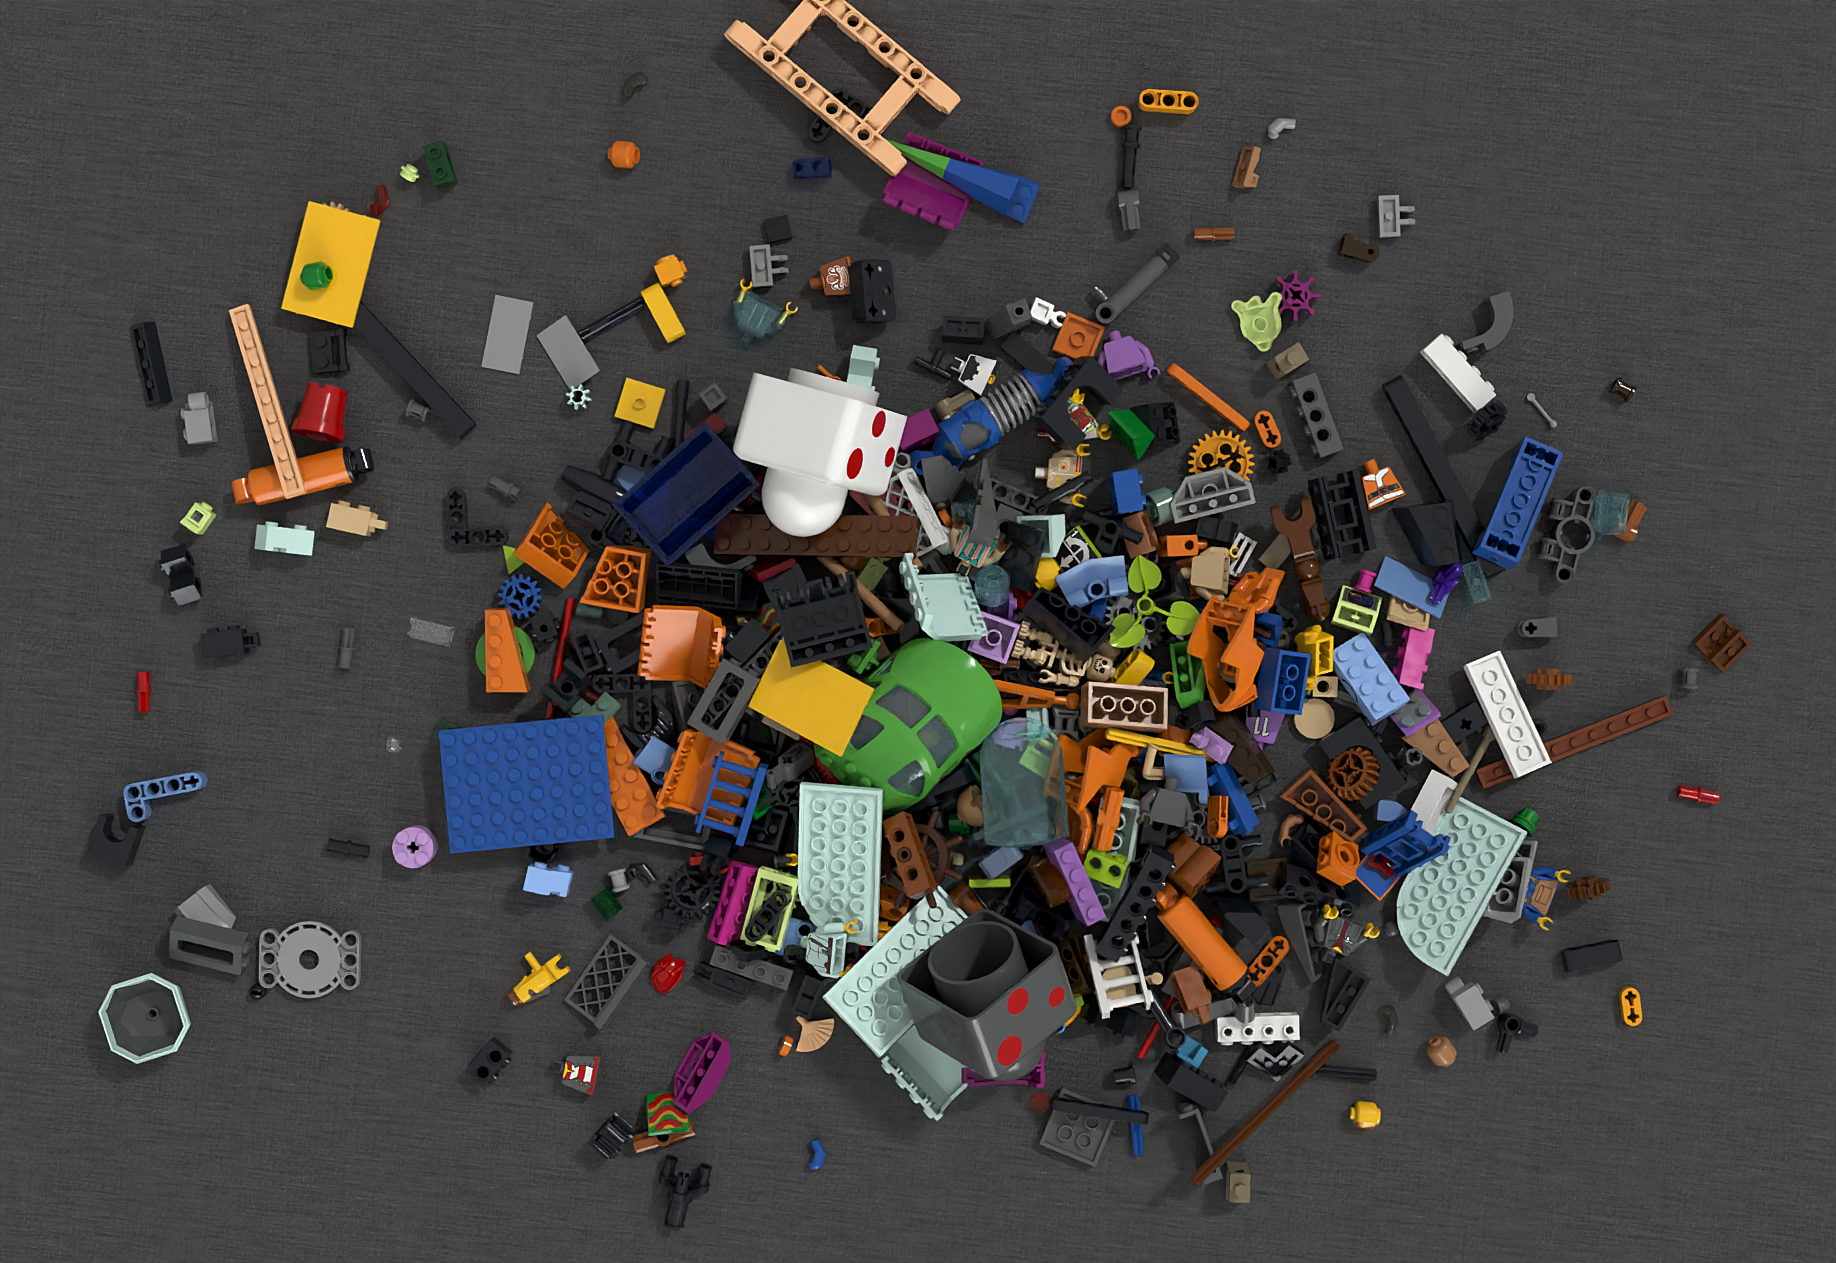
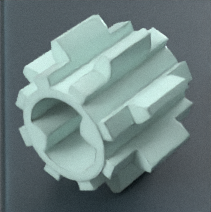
[566,384,592,410]

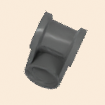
[1516,616,1558,638]

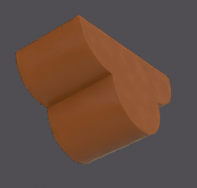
[1158,833,1221,900]

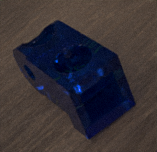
[792,156,832,179]

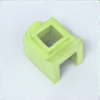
[180,502,217,535]

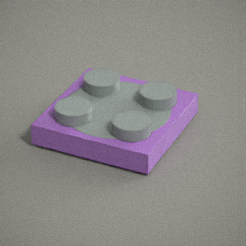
[1389,689,1441,738]

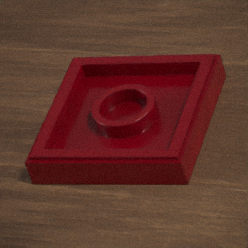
[747,556,796,582]

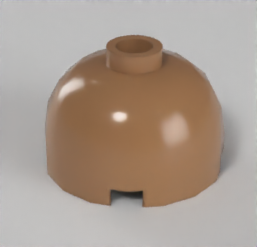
[957,785,996,827]

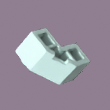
[847,345,880,391]
[254,521,315,556]

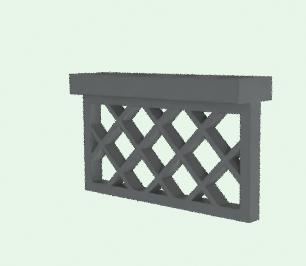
[564,933,652,1029]

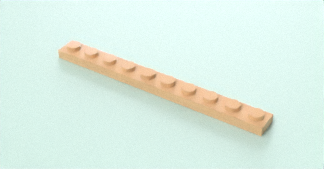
[229,304,307,499]

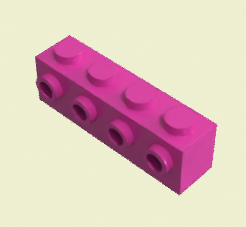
[707,860,759,945]

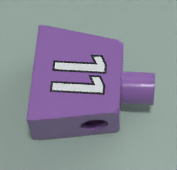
[1243,705,1285,750]

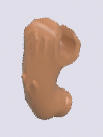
[1278,814,1304,847]

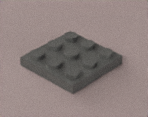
[1039,1087,1115,1167]

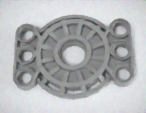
[259,921,361,998]

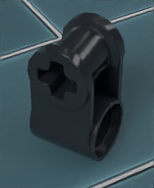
[1176,700,1217,732]

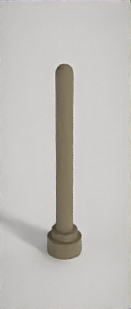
[1444,724,1496,814]

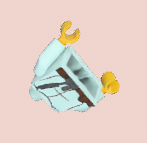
[800,919,859,979]

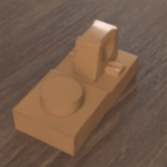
[1232,146,1261,188]

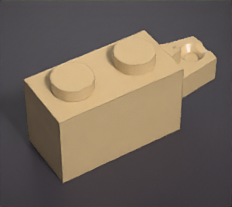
[326,500,388,536]

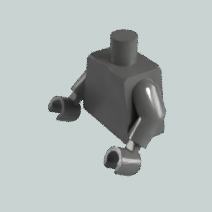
[1136,776,1200,836]

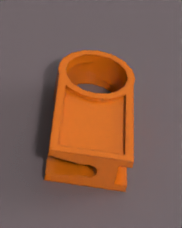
[1207,796,1228,837]

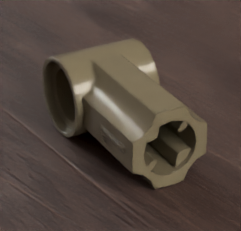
[934,389,976,422]

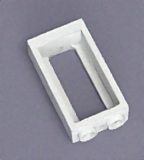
[1402,769,1458,844]

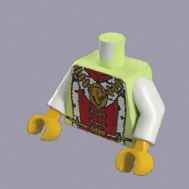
[1048,388,1112,441]

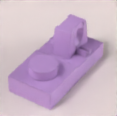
[1189,727,1233,764]

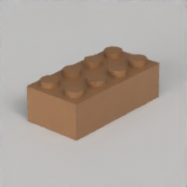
[1080,682,1168,733]

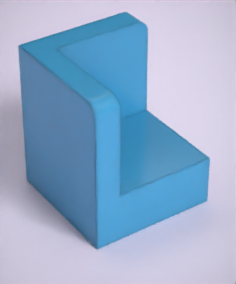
[1175,1035,1208,1068]

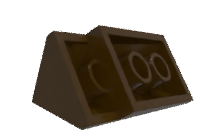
[1032,921,1096,998]

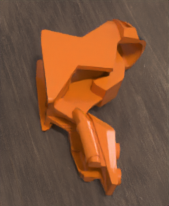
[1187,567,1285,712]
[1044,728,1144,865]

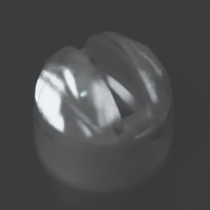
[386,736,402,753]

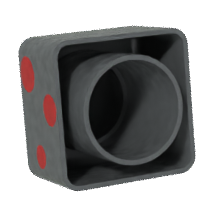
[897,909,1077,1081]

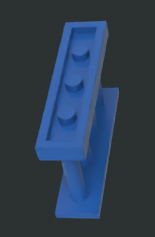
[694,751,768,846]

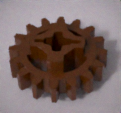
[1564,875,1611,901]

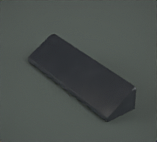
[130,322,172,406]

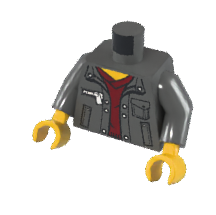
[1313,905,1379,964]

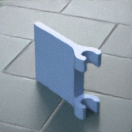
[1164,754,1209,804]

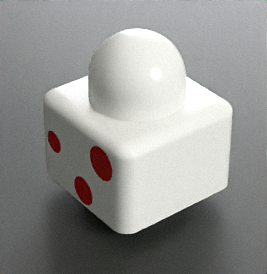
[733,368,907,537]

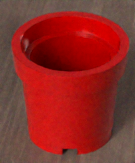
[291,383,348,443]

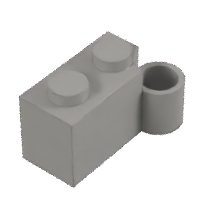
[181,392,218,445]
[1444,976,1494,1031]

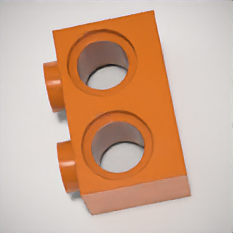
[879,883,911,922]

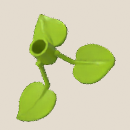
[1109,555,1200,648]

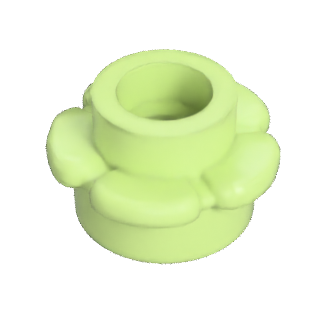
[400,164,420,182]

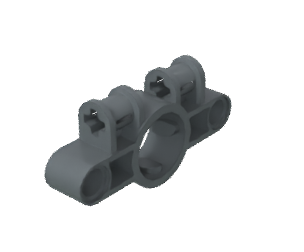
[1537,486,1595,583]

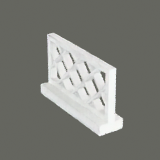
[878,467,949,559]

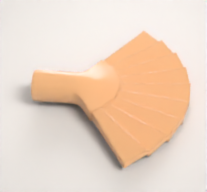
[795,1015,834,1052]

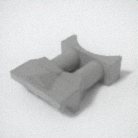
[1050,704,1079,740]

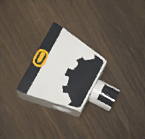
[951,354,1002,398]

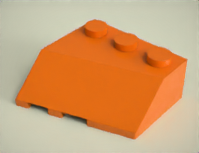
[513,502,590,589]
[579,546,652,613]

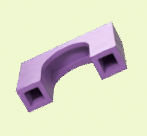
[1043,836,1106,926]

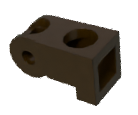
[1338,233,1380,263]

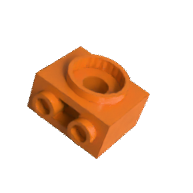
[1317,831,1360,887]

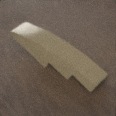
[1258,495,1316,569]

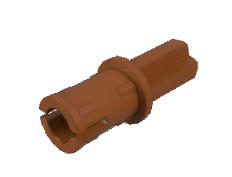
[1193,226,1235,242]

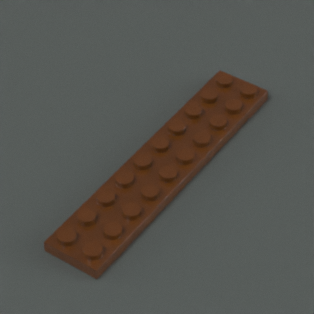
[714,514,918,558]

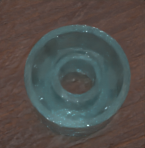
[974,565,1010,607]

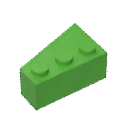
[1169,640,1207,709]

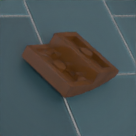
[1692,614,1752,673]

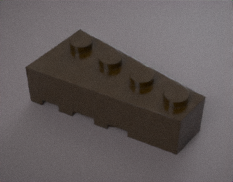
[1207,709,1275,785]

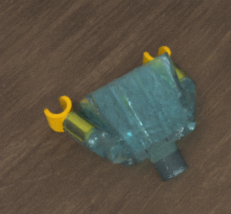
[733,279,798,344]

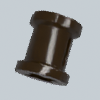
[1609,377,1637,403]

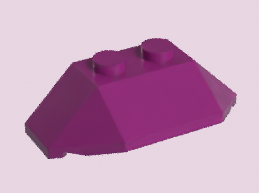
[673,1032,731,1114]

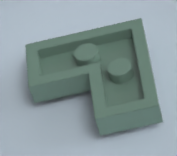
[568,692,622,725]

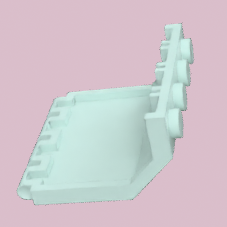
[899,553,988,642]
[881,1024,967,1121]

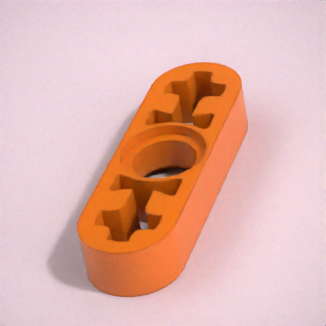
[1247,936,1290,987]

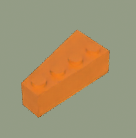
[485,608,531,692]

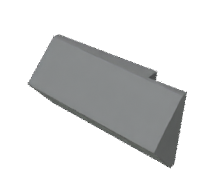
[1482,841,1538,923]

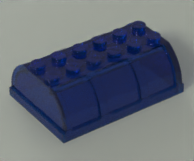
[612,422,761,566]

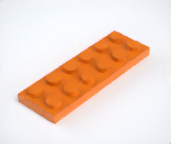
[604,716,666,836]

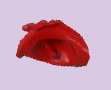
[651,953,686,994]

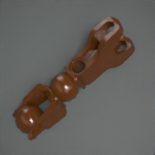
[1270,496,1330,621]

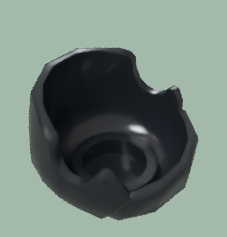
[528,843,559,864]

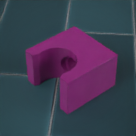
[899,409,939,454]

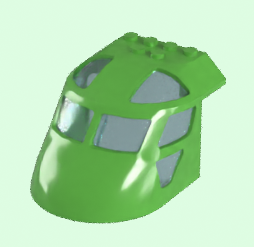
[813,638,1002,815]

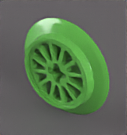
[475,626,535,676]

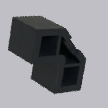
[159,544,202,606]
[1080,994,1142,1038]

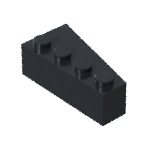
[1022,587,1116,664]

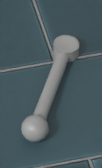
[1526,393,1557,428]

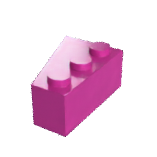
[1391,626,1435,690]

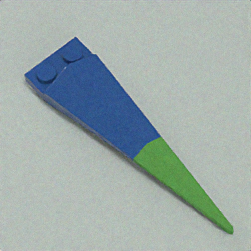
[886,139,1041,223]

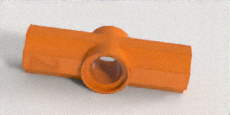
[1093,787,1125,851]

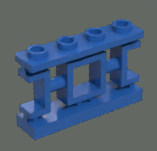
[1360,810,1451,876]

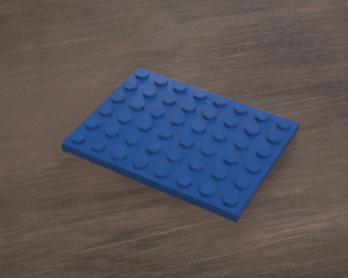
[438,715,615,853]

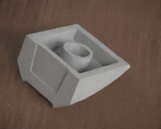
[174,884,236,929]

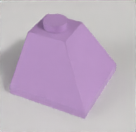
[967,611,1020,664]

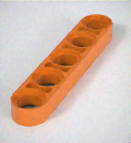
[1166,362,1250,432]

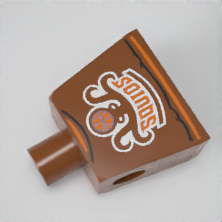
[809,255,852,297]

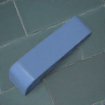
[123,771,208,822]

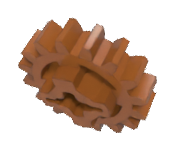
[1526,669,1572,690]

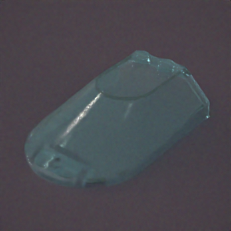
[980,717,1070,848]

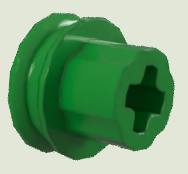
[1509,807,1539,837]
[949,814,973,836]

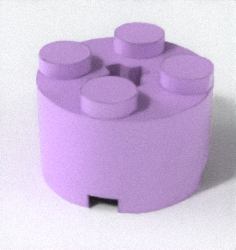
[392,825,438,868]

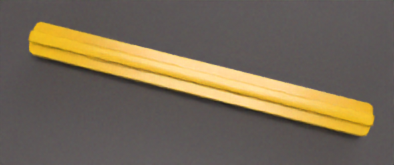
[1105,727,1216,763]

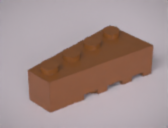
[1280,765,1367,842]

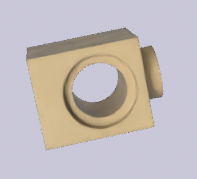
[1307,676,1338,697]

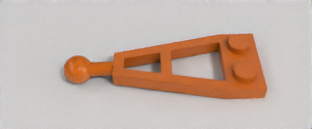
[993,680,1081,709]

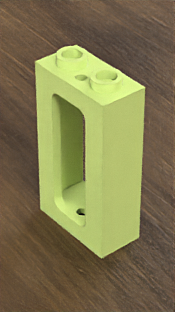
[740,866,799,952]

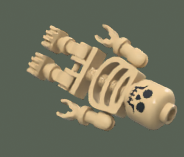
[1010,621,1116,687]

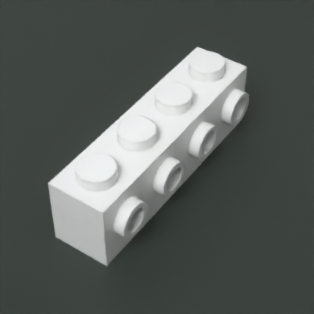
[1420,334,1496,413]
[1215,1012,1300,1045]

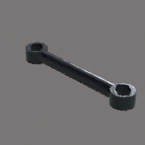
[1125,944,1186,1049]

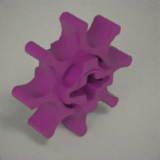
[1269,270,1321,322]

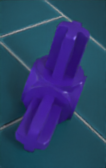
[1429,563,1464,604]

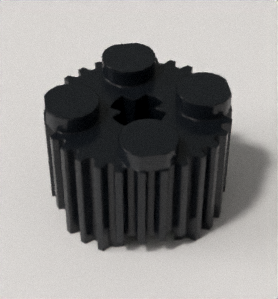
[588,1112,635,1160]

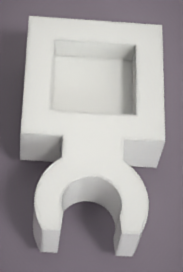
[1030,297,1066,328]

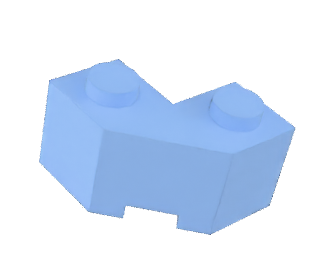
[523,862,574,897]

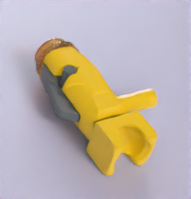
[507,951,571,1006]

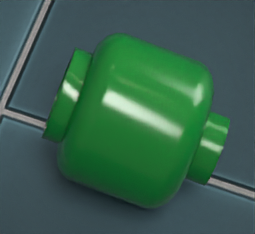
[300,261,333,290]

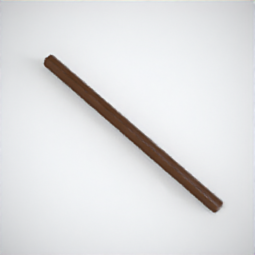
[1190,1040,1340,1185]

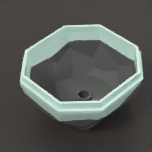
[98,973,191,1064]

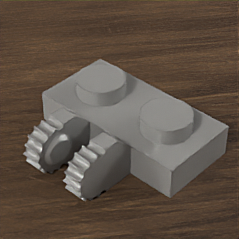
[1377,195,1415,238]
[749,244,789,288]

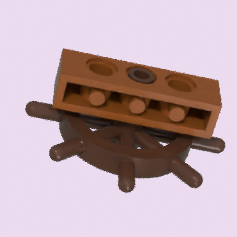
[880,810,964,909]

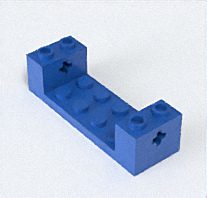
[1472,436,1563,570]

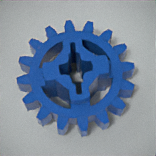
[498,574,543,618]

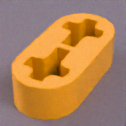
[1619,986,1642,1026]

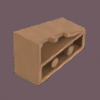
[1397,718,1469,777]

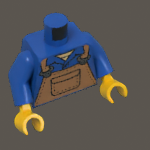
[1522,866,1571,930]

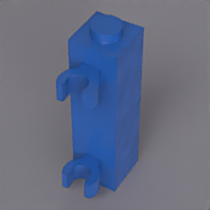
[1206,761,1260,836]

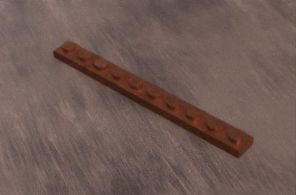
[1475,695,1673,789]

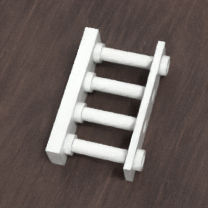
[1084,934,1153,1019]

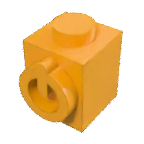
[654,254,688,288]

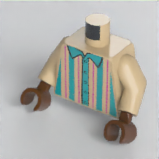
[950,513,1012,576]

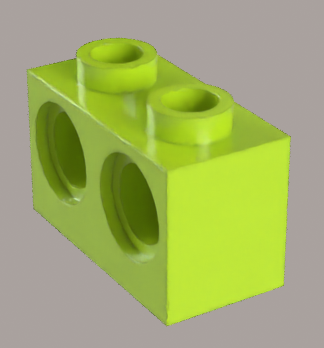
[1083,847,1130,889]

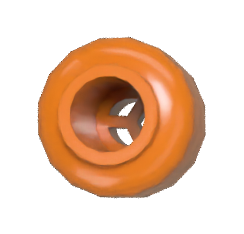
[608,141,640,168]

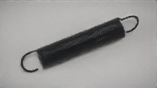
[1225,1044,1256,1090]

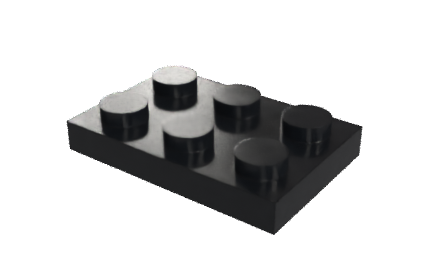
[995,521,1047,592]

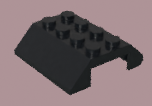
[772,570,873,668]

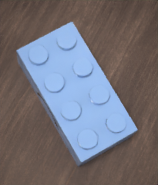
[1333,632,1410,726]

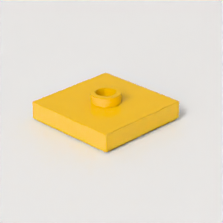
[615,377,666,429]

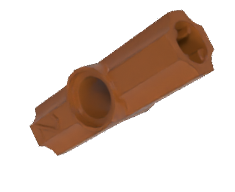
[632,1117,696,1153]

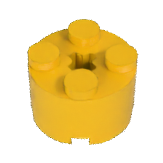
[1034,557,1063,592]

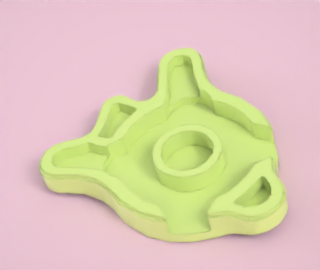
[1231,292,1282,352]

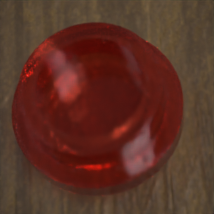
[1030,1092,1050,1113]

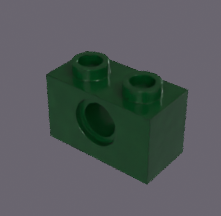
[422,140,458,189]

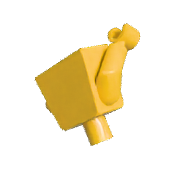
[1294,625,1334,690]

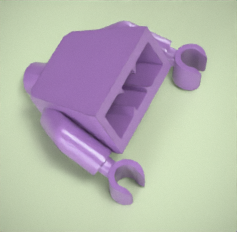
[1098,331,1160,381]

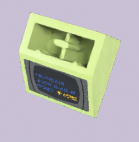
[1330,585,1382,636]

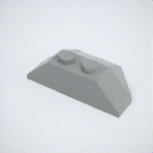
[1170,467,1256,523]

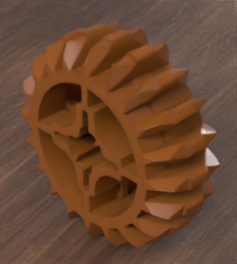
[1326,746,1380,801]

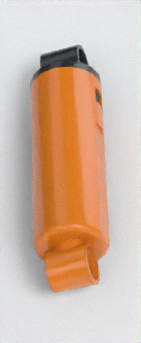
[231,446,375,505]
[1154,882,1256,1004]

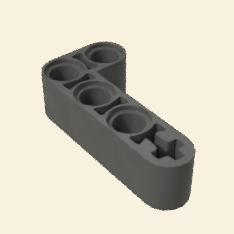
[1171,989,1255,1029]

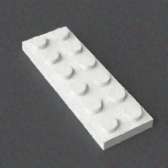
[1463,651,1552,779]

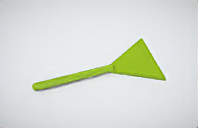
[503,545,525,574]

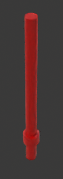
[545,598,575,719]

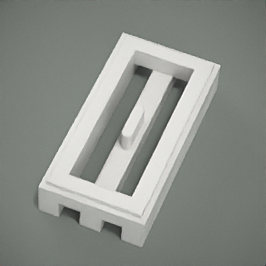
[1229,532,1257,577]

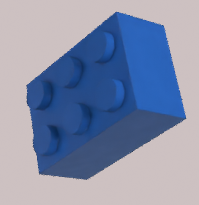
[1108,469,1146,516]
[1254,647,1311,715]

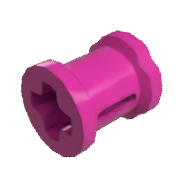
[1353,569,1377,594]

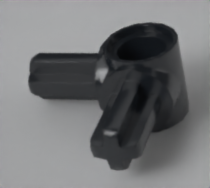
[1496,1013,1538,1054]

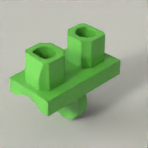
[844,637,881,674]

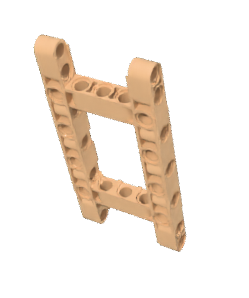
[724,0,961,177]

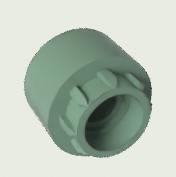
[1143,487,1176,527]

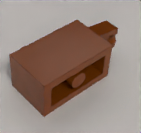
[1170,965,1212,1026]

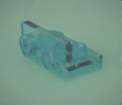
[1592,490,1630,535]

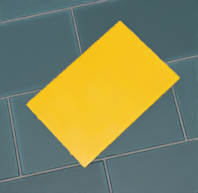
[281,201,381,328]
[748,639,874,757]

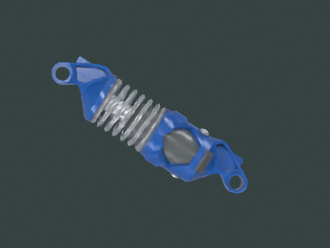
[909,357,1074,475]

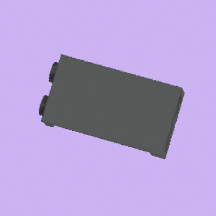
[1175,1100,1223,1185]

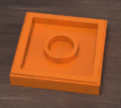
[1052,312,1105,360]

